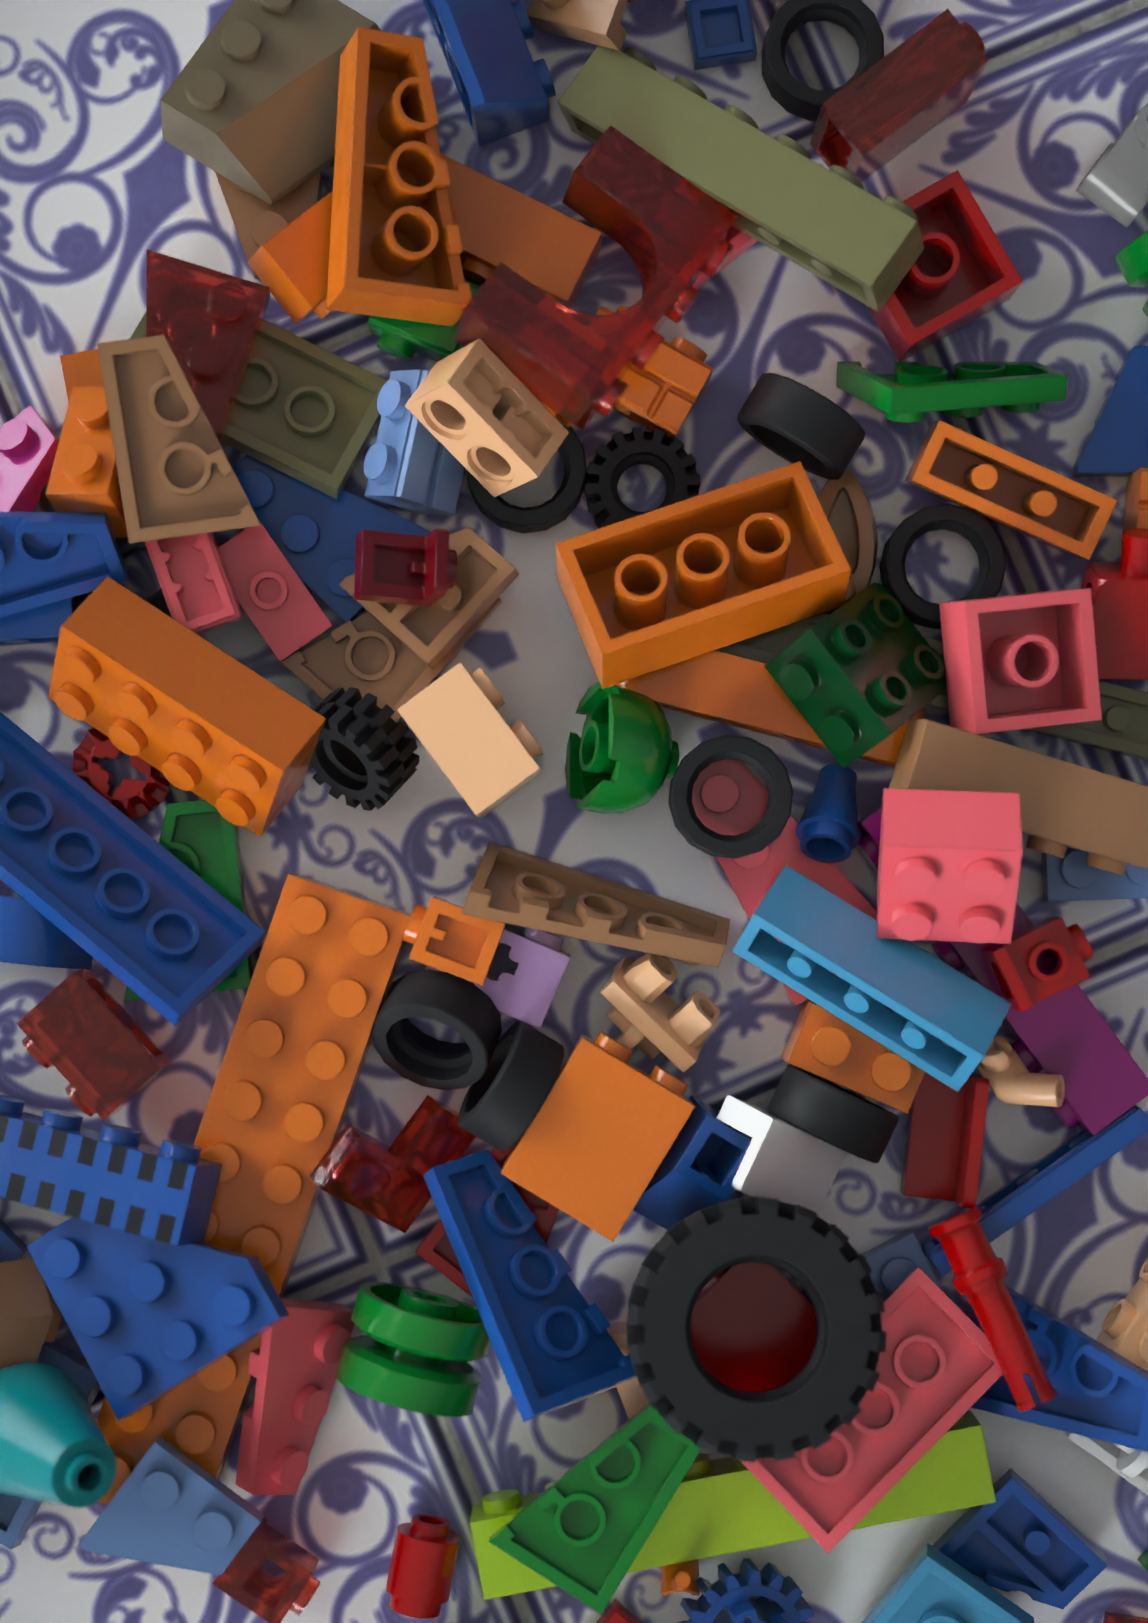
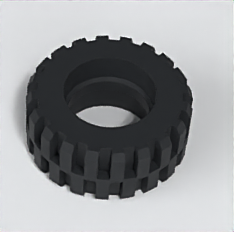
[626,1197,887,1462]

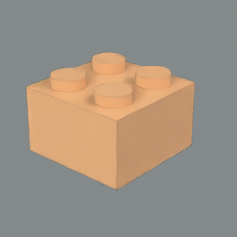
[397,662,543,819]

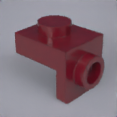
[354,528,458,607]

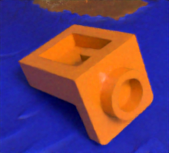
[403,896,506,986]

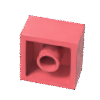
[939,588,1102,734]
[877,788,1023,944]

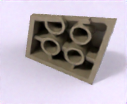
[160,0,381,206]

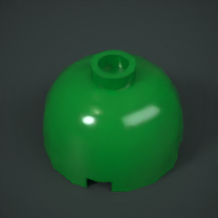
[565,682,679,813]

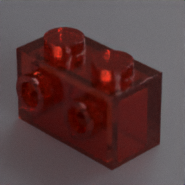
[16,969,172,1120]

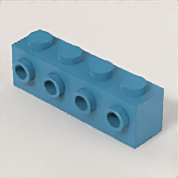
[732,865,1012,1092]

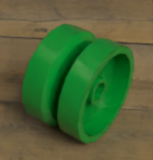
[335,1282,491,1417]

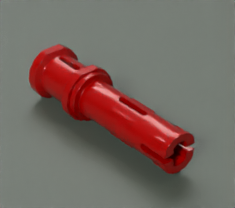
[928,1206,1058,1412]

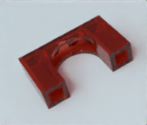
[453,125,738,431]

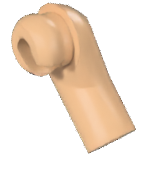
[977,1036,1065,1107]

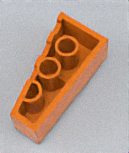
[326,27,474,327]

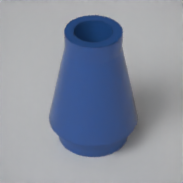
[796,764,860,863]

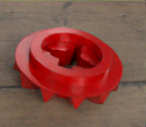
[73,728,172,820]

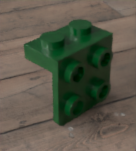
[764,583,947,769]

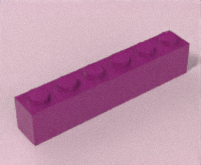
[857,804,1148,1136]

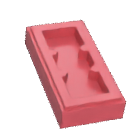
[218,522,333,662]
[145,532,243,635]

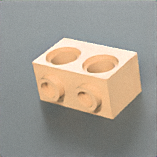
[404,338,569,497]

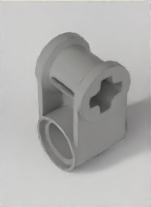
[1076,103,1148,228]

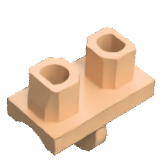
[600,953,721,1073]

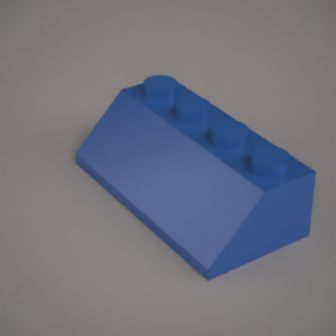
[423,0,556,147]

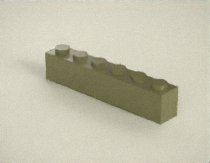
[557,45,924,312]

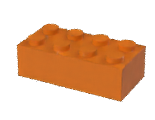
[556,461,851,689]
[48,576,326,837]

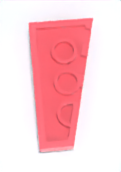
[692,759,877,1006]

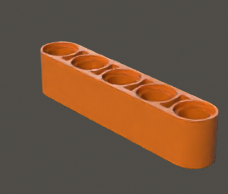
[615,650,926,767]

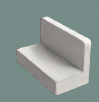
[717,1095,847,1216]

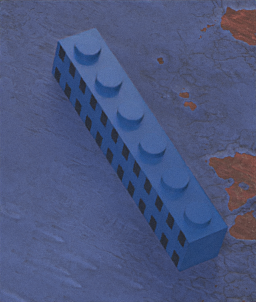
[0,1095,222,1246]

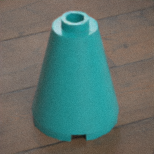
[0,1361,117,1508]

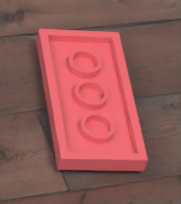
[741,1267,1003,1553]

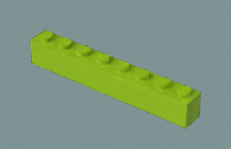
[470,1411,996,1600]

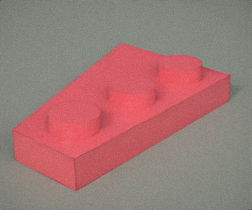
[235,1298,355,1495]

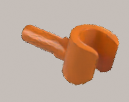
[661,1559,700,1596]

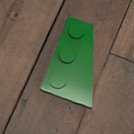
[836,362,1067,423]
[123,800,253,1002]
[489,1402,702,1614]

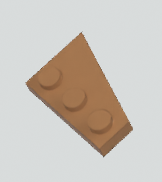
[97,335,262,543]

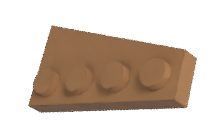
[462,841,730,967]

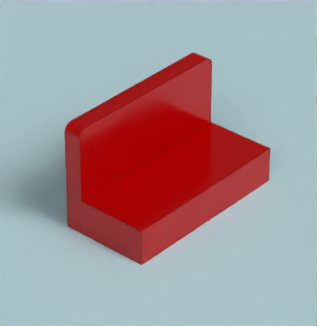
[900,1072,989,1208]

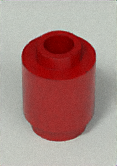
[386,1514,460,1619]

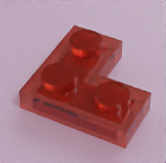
[309,1095,476,1233]

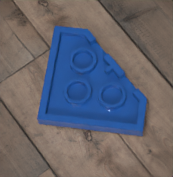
[26,1217,289,1420]

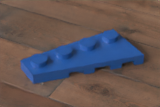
[423,1149,636,1422]

